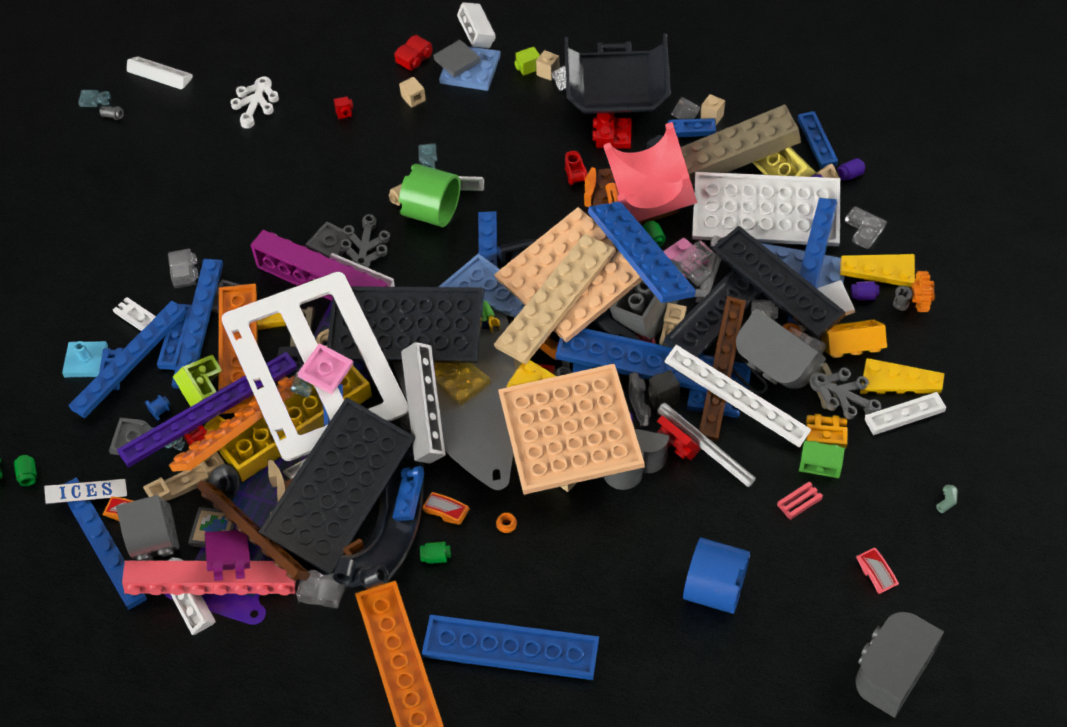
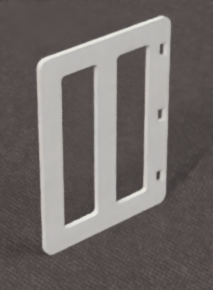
[222,272,408,461]

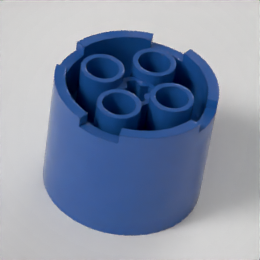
[683,537,750,614]

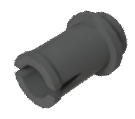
[100,106,124,120]

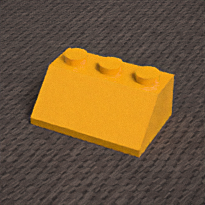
[821,320,887,358]

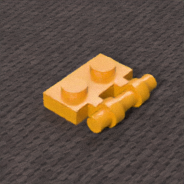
[806,414,847,448]

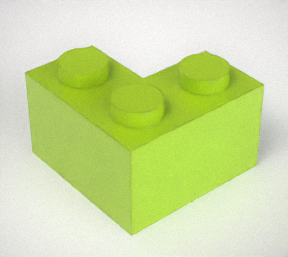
[173,355,222,406]

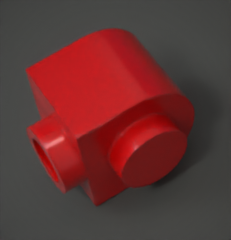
[334,96,353,119]

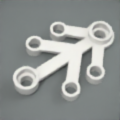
[231,77,279,128]

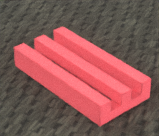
[777,481,823,520]

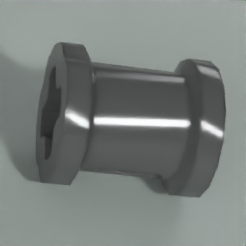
[893,286,913,311]

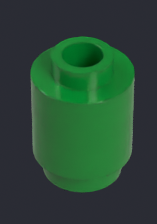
[643,221,666,247]
[14,455,37,486]
[420,542,451,564]

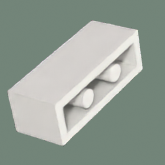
[457,2,495,48]

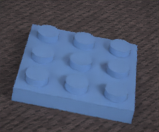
[439,46,500,91]

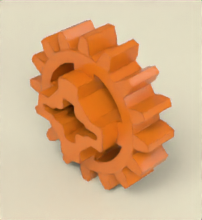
[911,271,935,312]

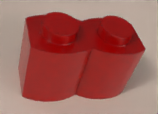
[395,35,432,71]

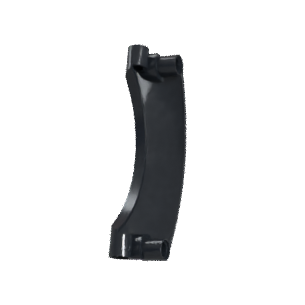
[333,443,424,589]

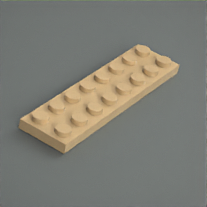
[494,234,616,364]

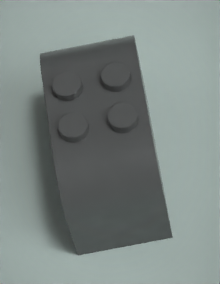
[610,259,683,339]
[736,308,826,389]
[116,495,179,561]
[856,612,944,718]

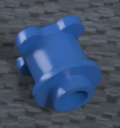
[145,395,171,421]

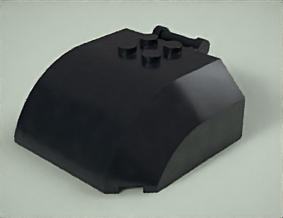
[564,33,670,114]

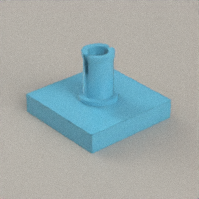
[62,341,108,377]

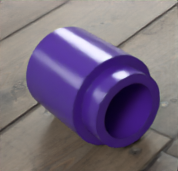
[838,158,865,181]
[851,281,879,301]

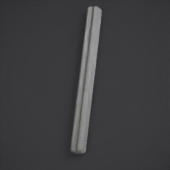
[658,403,756,487]

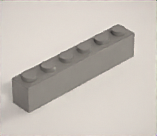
[401,342,445,463]

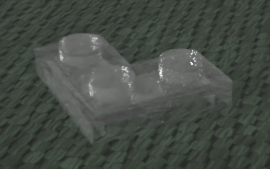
[845,206,887,249]
[673,240,713,286]
[629,372,652,427]

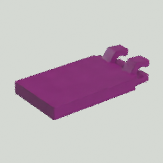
[205,530,250,581]

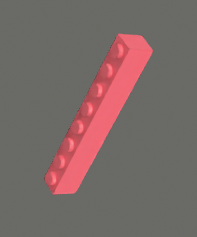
[122,561,296,595]

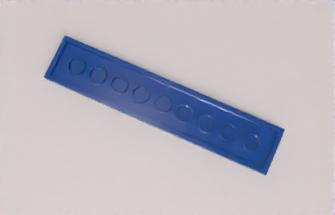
[555,328,751,393]

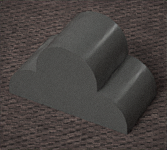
[604,429,669,490]

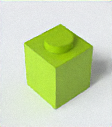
[515,47,540,76]

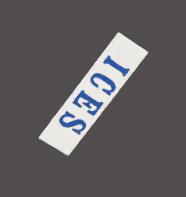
[44,479,127,504]

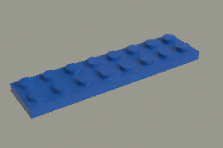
[588,202,696,303]
[422,615,599,680]

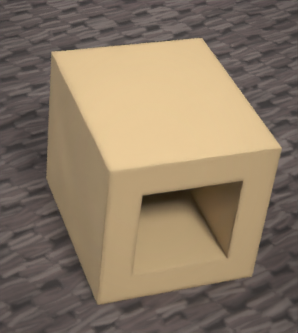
[536,50,559,81]
[399,77,426,108]
[701,94,725,126]

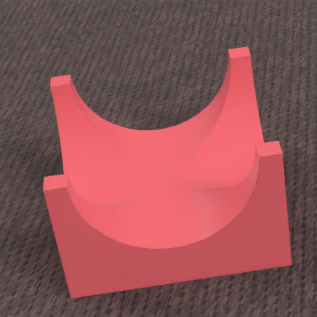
[603,122,697,222]

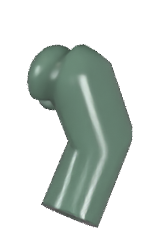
[936,485,958,513]

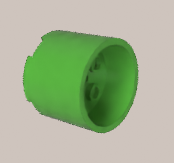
[399,164,460,227]

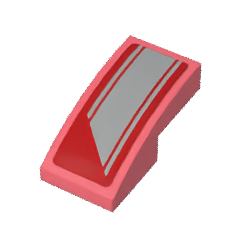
[856,548,899,594]

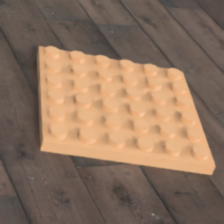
[494,208,642,343]
[498,364,645,494]

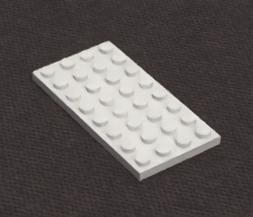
[692,172,840,246]

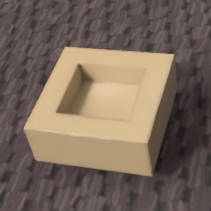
[816,164,839,178]

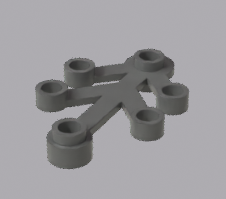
[340,214,390,268]
[810,368,882,419]

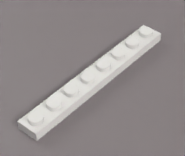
[665,345,811,447]

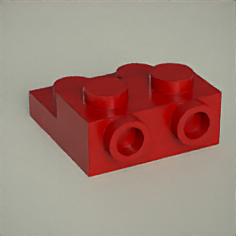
[593,113,631,148]
[657,415,701,461]

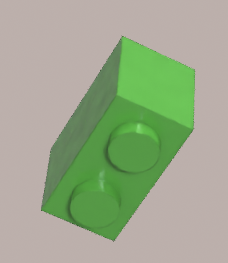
[799,441,845,478]

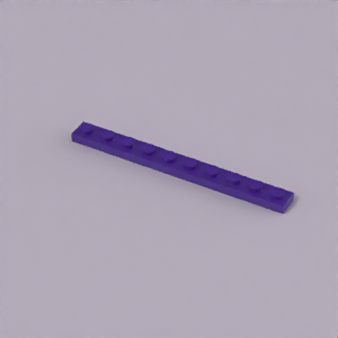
[117,352,297,468]

